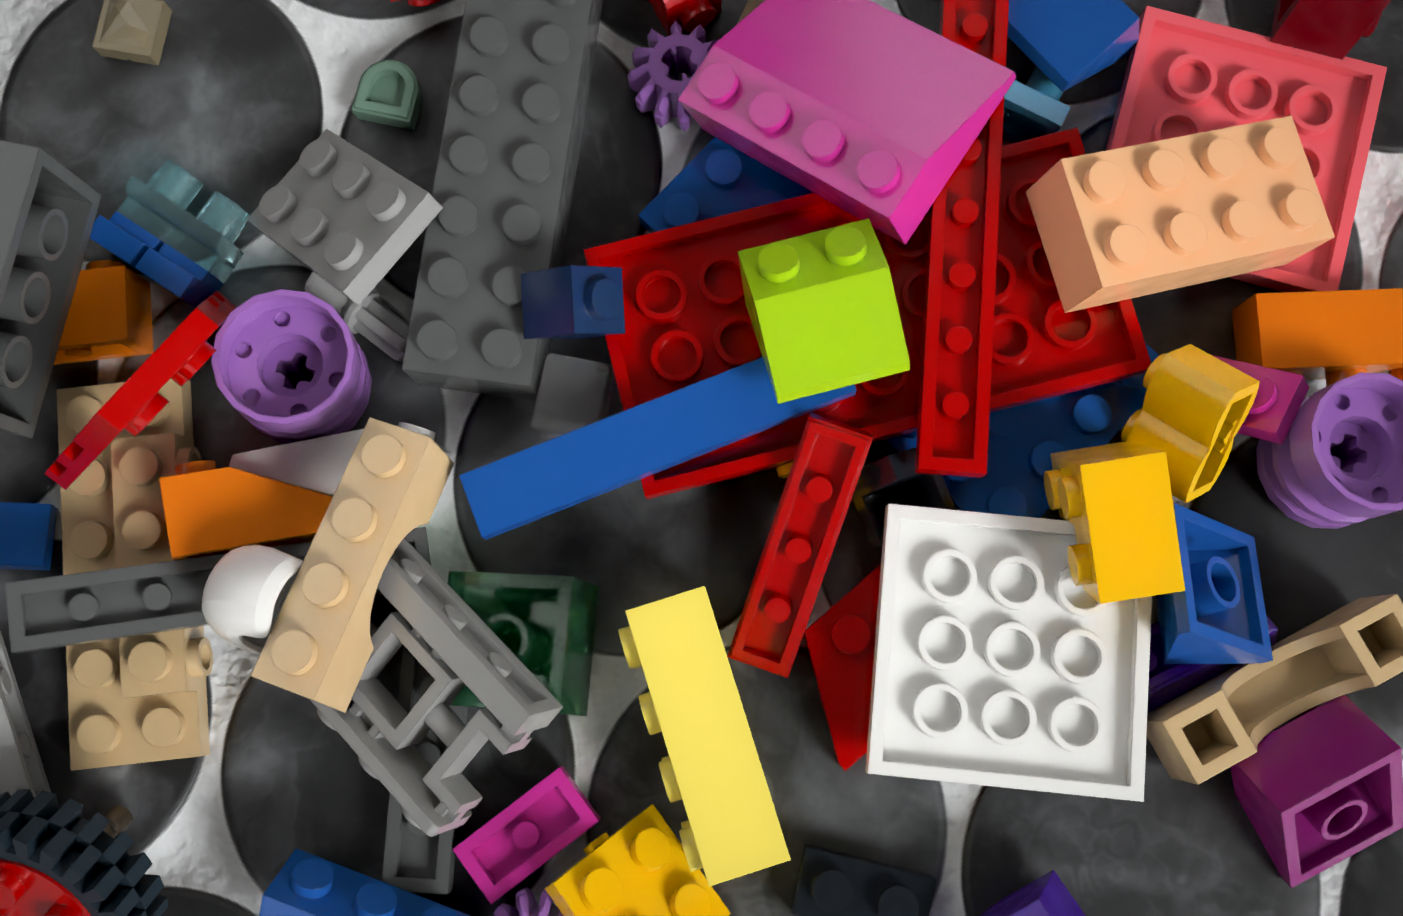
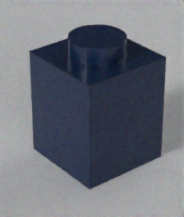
[521,265,625,339]

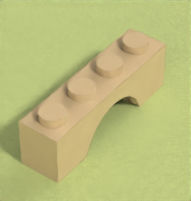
[251,417,454,713]
[1146,594,1403,785]

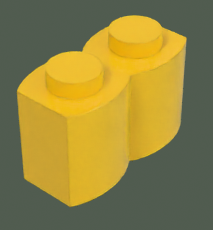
[1121,344,1260,503]

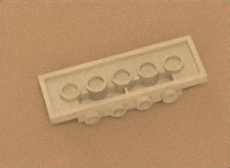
[57,378,213,771]

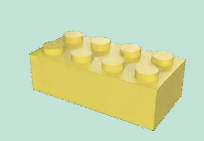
[618,586,791,886]

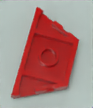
[804,564,881,771]

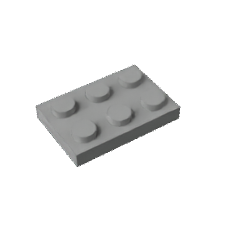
[246,129,443,306]

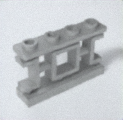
[311,538,563,837]

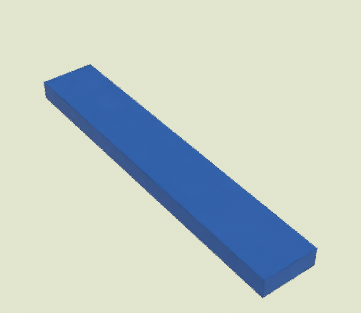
[459,357,857,540]

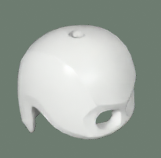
[202,545,303,654]

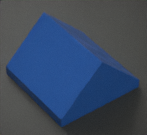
[1007,0,1140,92]
[1156,503,1273,665]

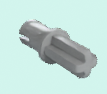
[305,272,409,361]

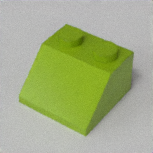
[738,218,910,404]

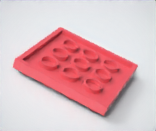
[1106,6,1387,292]

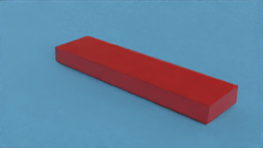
[727,412,873,678]

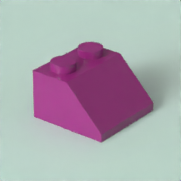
[1231,695,1403,888]

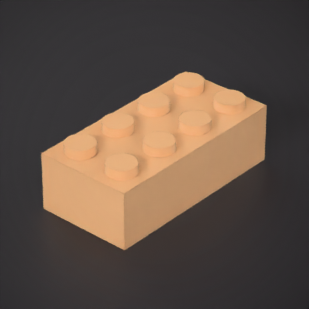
[1026,115,1335,313]

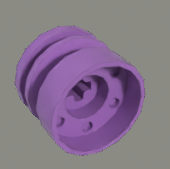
[211,289,372,445]
[1256,372,1403,529]

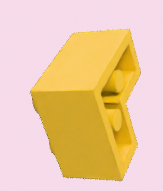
[1044,441,1185,604]

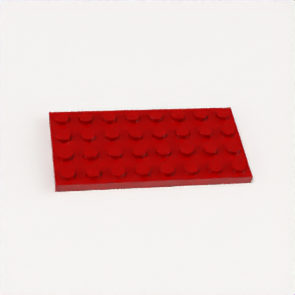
[584,127,1151,500]

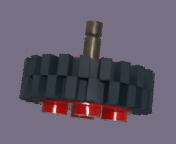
[0,789,168,916]

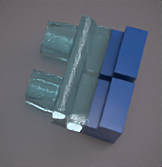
[90,160,250,308]

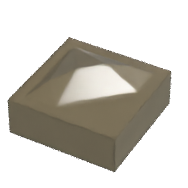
[92,0,172,66]

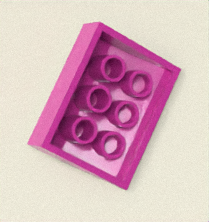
[678,0,1016,245]

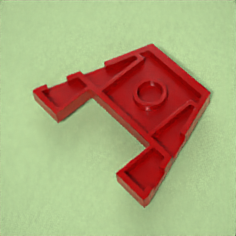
[44,290,237,490]

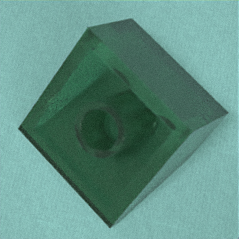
[447,571,599,717]

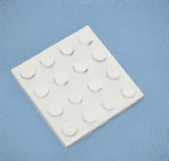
[865,504,1152,802]

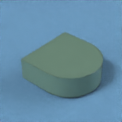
[351,60,423,130]

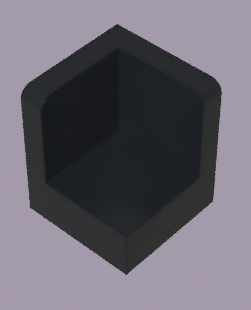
[852,447,956,547]

